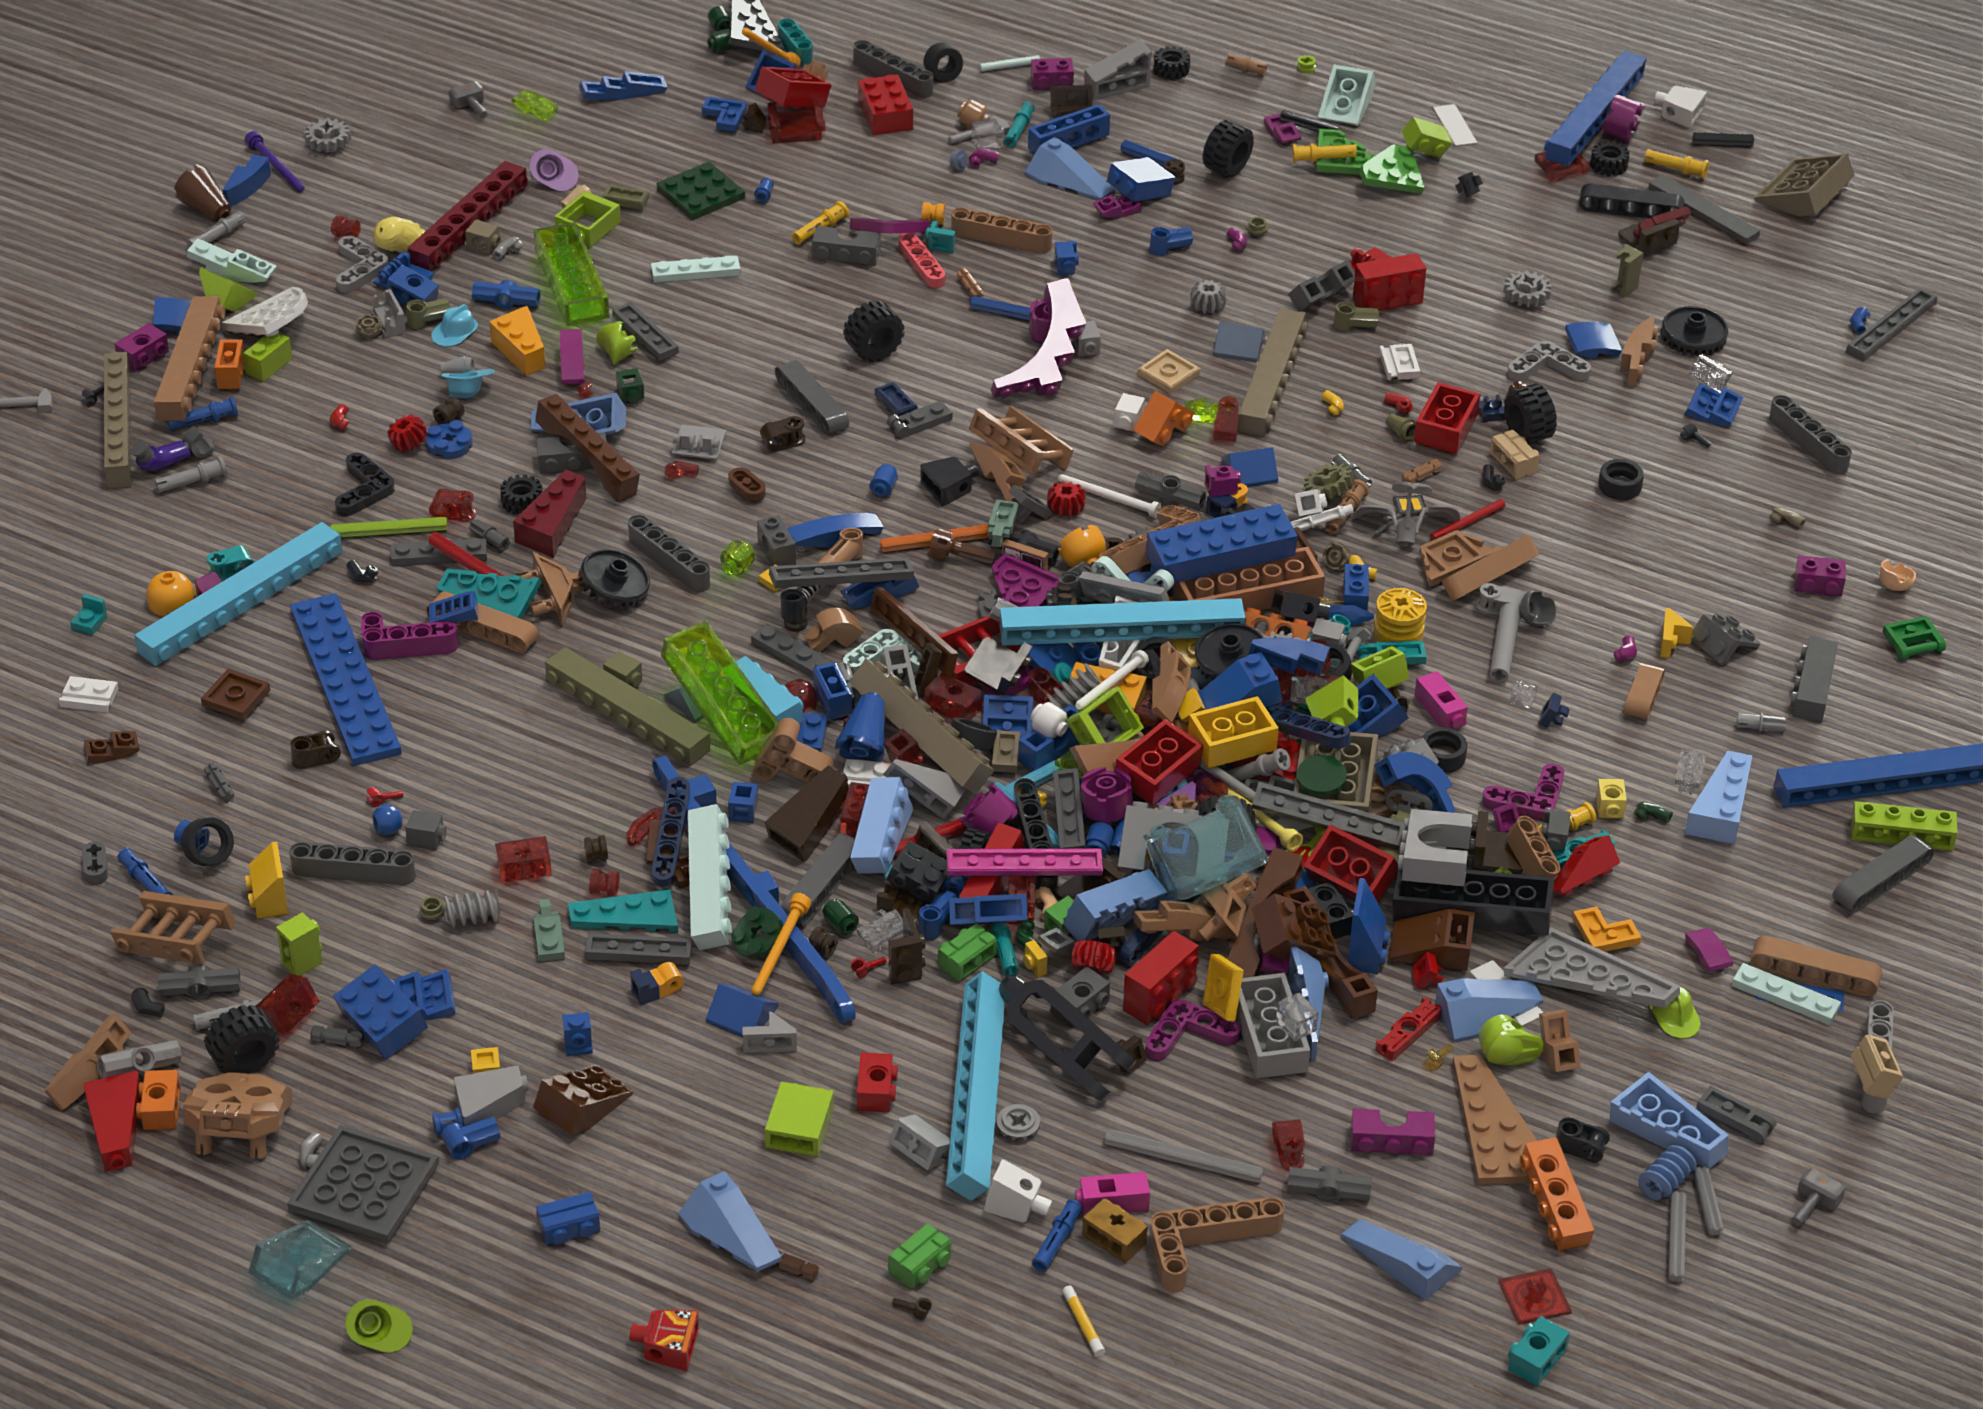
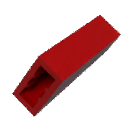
[959,822,1025,898]
[83,1070,141,1172]

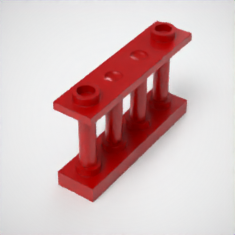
[938,615,1022,692]

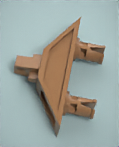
[515,551,584,628]
[1191,873,1257,941]

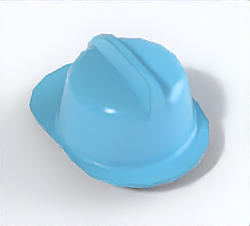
[431,304,478,347]
[441,369,495,398]

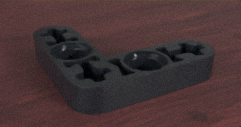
[335,453,395,517]

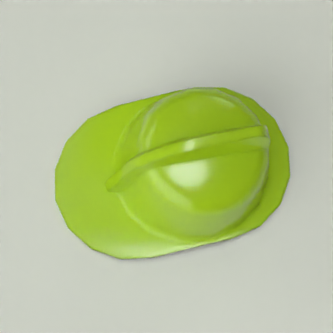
[1649,987,1701,1039]
[345,1299,413,1353]

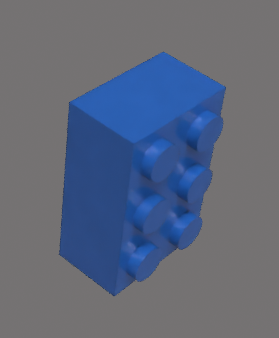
[333,964,428,1060]

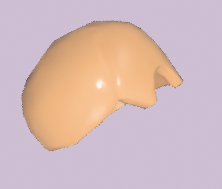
[1880,560,1916,591]

